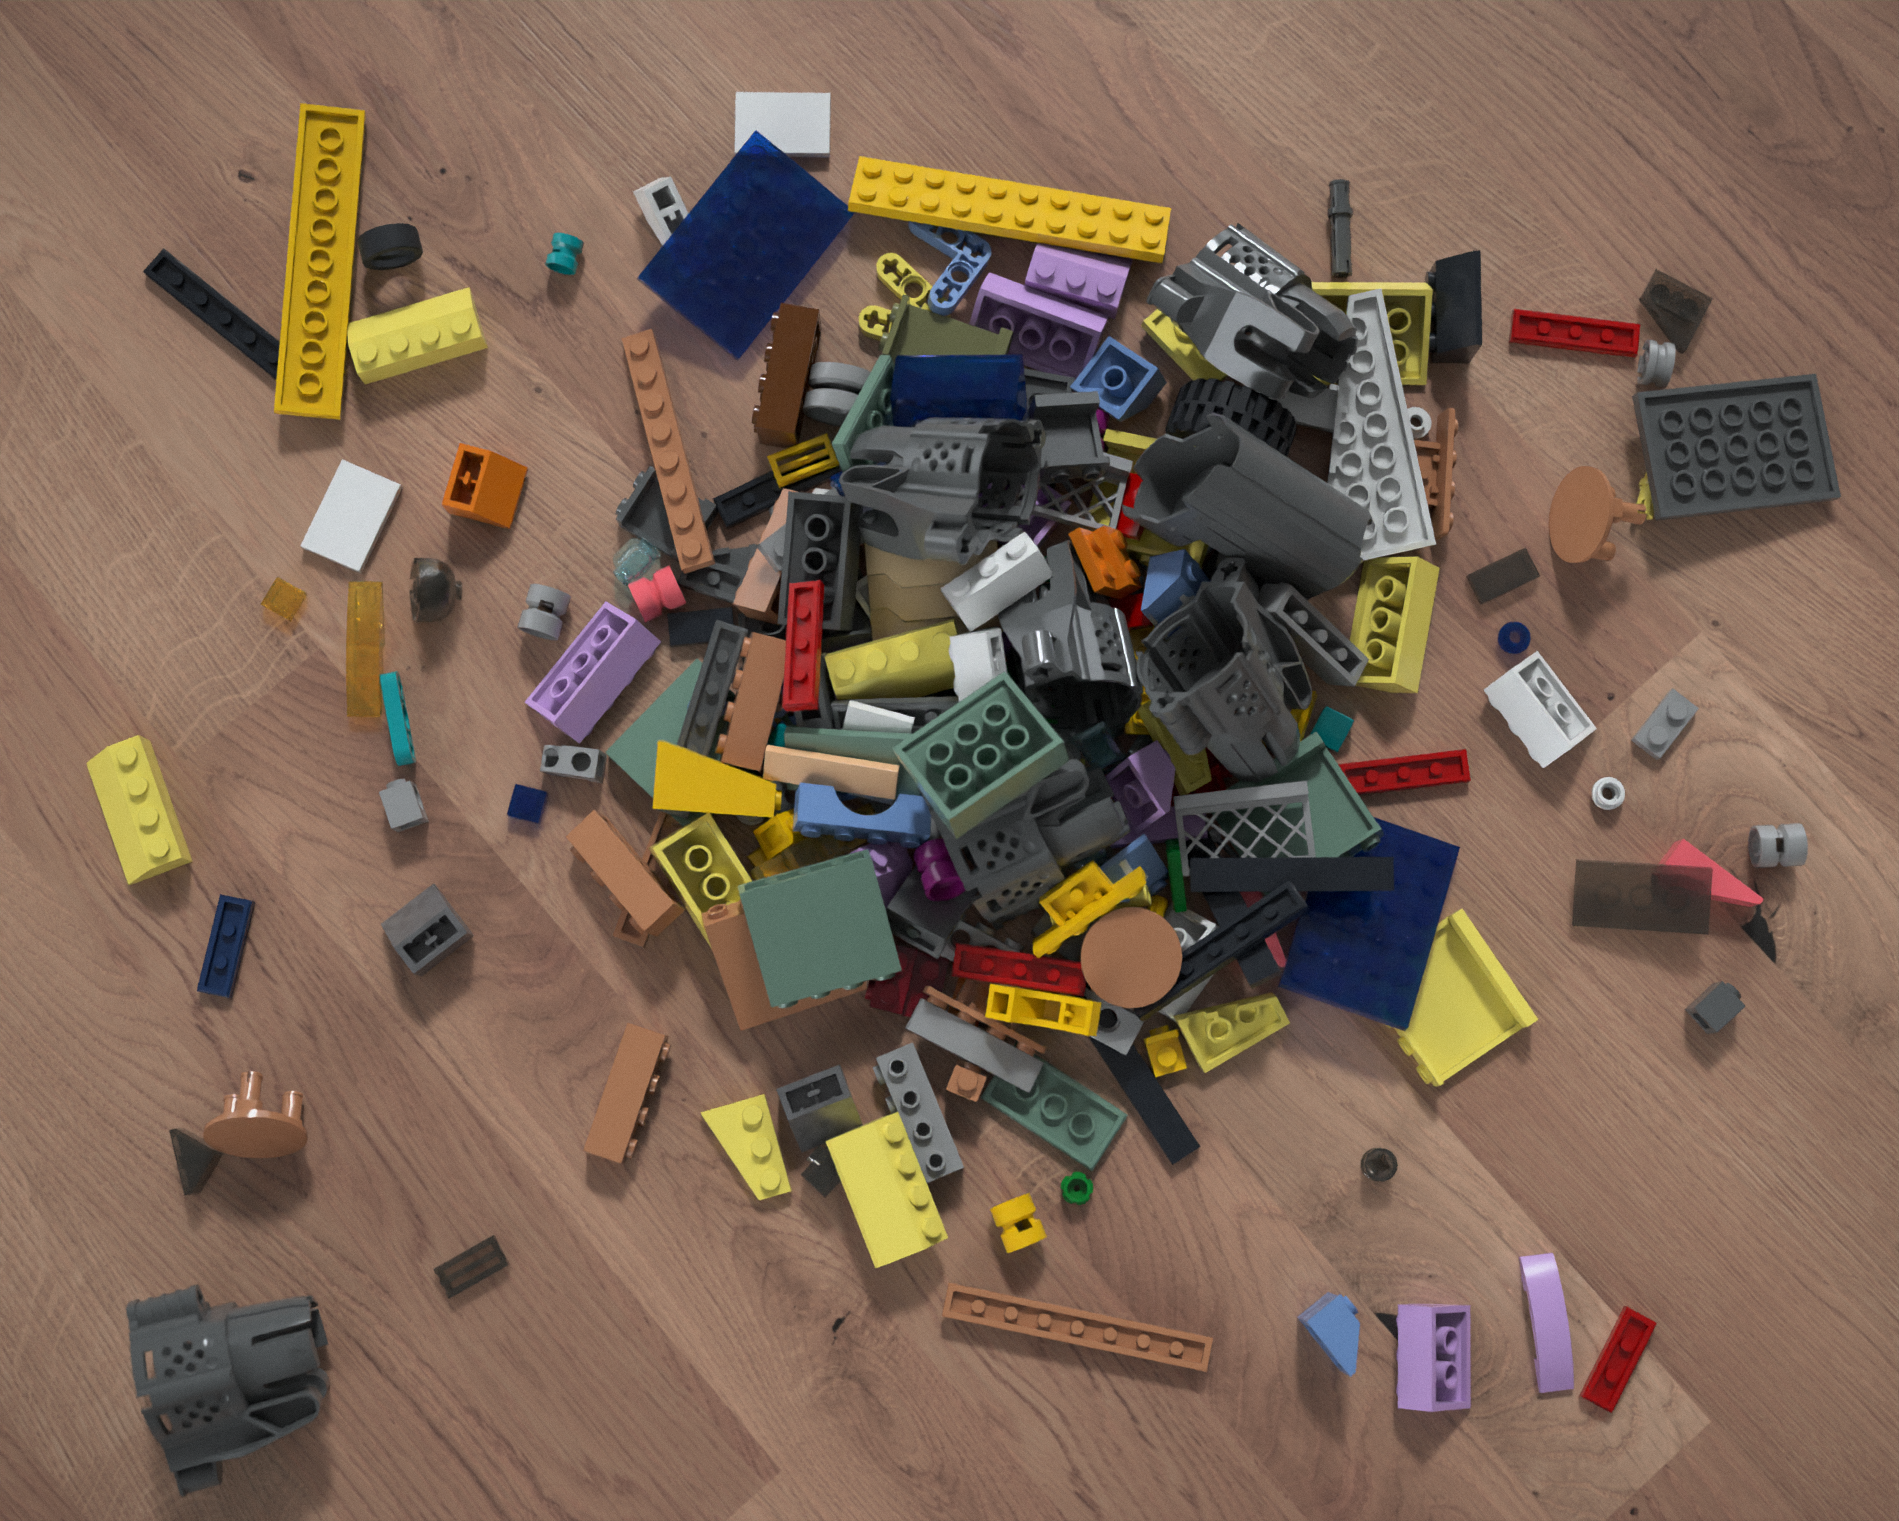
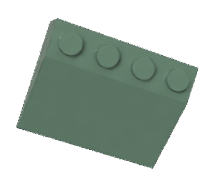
[892,671,1069,839]

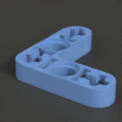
[908,221,991,316]

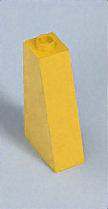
[653,740,782,818]

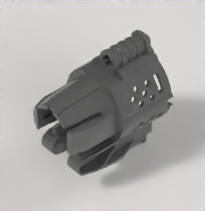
[1146,223,1358,399]
[839,417,1046,565]
[998,540,1143,741]
[1136,557,1312,783]
[916,733,1131,931]
[126,1284,329,1497]

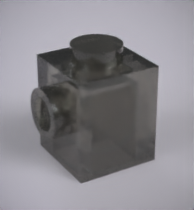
[801,1145,841,1197]

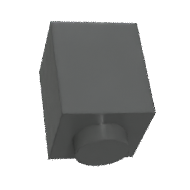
[1685,981,1745,1034]

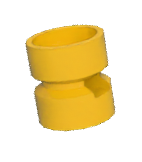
[990,1193,1047,1253]

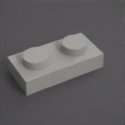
[1631,688,1699,760]

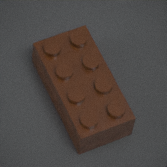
[752,302,822,448]

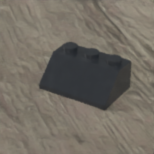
[1425,250,1482,363]

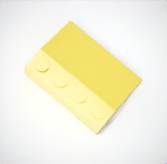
[1312,282,1433,385]

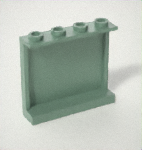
[605,659,773,827]
[1211,732,1385,896]
[738,849,902,1008]

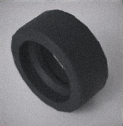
[357,223,423,270]

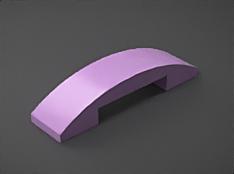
[1519,1253,1574,1393]

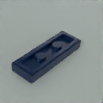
[197,894,255,999]

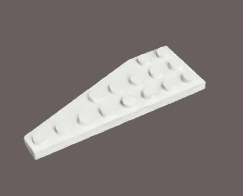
[1328,288,1436,561]

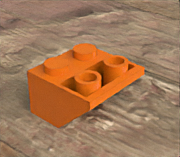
[442,443,528,529]

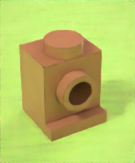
[946,1060,988,1103]

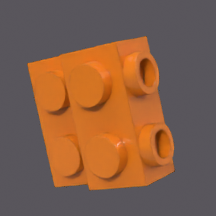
[1069,525,1142,599]

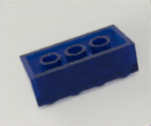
[890,354,1028,427]

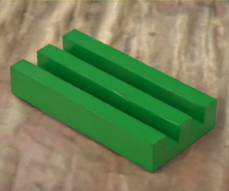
[1165,838,1187,913]

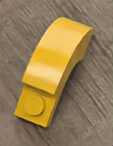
[985,984,1102,1036]

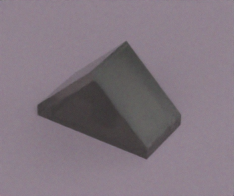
[169,1128,224,1196]

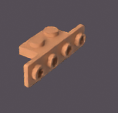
[1414,408,1458,540]
[923,979,1047,1057]

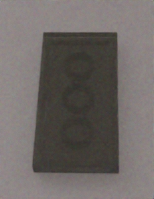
[1572,859,1713,934]

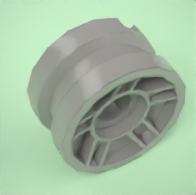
[1637,339,1676,388]

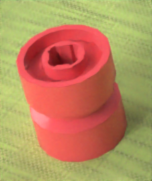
[628,565,687,623]

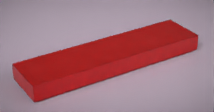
[1509,309,1641,358]
[782,580,824,712]
[1338,749,1471,796]
[952,943,1087,996]

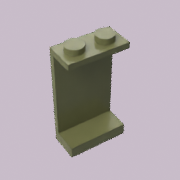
[878,294,1013,400]

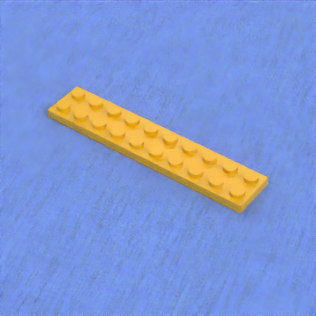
[274,103,366,420]
[848,156,1171,263]

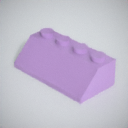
[969,272,1109,380]
[525,601,661,744]

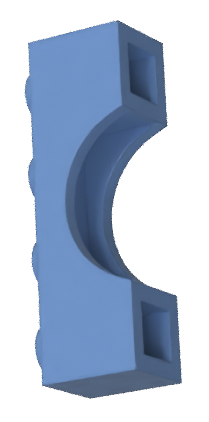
[793,783,931,848]

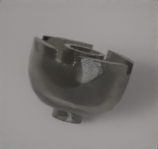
[409,558,462,622]

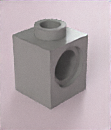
[379,779,429,832]

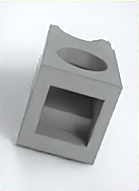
[540,745,607,783]

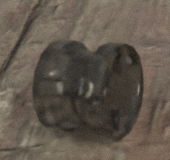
[1360,1148,1398,1182]

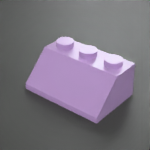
[1025,243,1133,319]
[1396,1304,1471,1412]

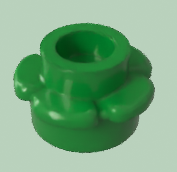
[1060,1172,1094,1205]

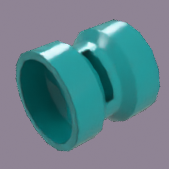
[545,233,584,275]

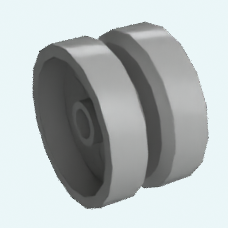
[802,362,871,427]

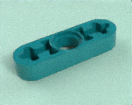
[380,671,416,766]

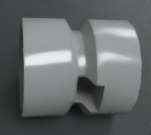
[517,584,571,641]
[1748,823,1808,868]

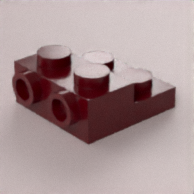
[865,944,950,1018]

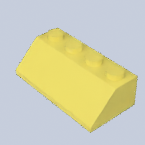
[347,287,488,385]
[1350,557,1440,693]
[824,618,959,700]
[86,735,193,885]
[648,813,752,949]
[825,1112,948,1268]

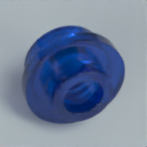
[1497,622,1531,654]

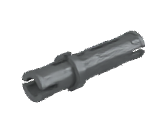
[1327,179,1353,278]

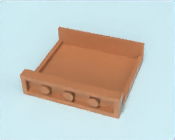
[702,899,867,1031]

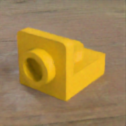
[753,808,810,860]
[1143,1025,1187,1077]

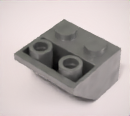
[381,884,474,976]
[776,1065,863,1152]

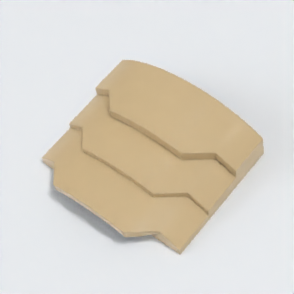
[864,540,1004,641]

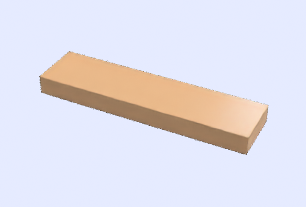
[763,745,900,800]

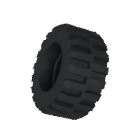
[1165,378,1297,457]

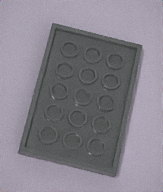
[1632,374,1841,521]

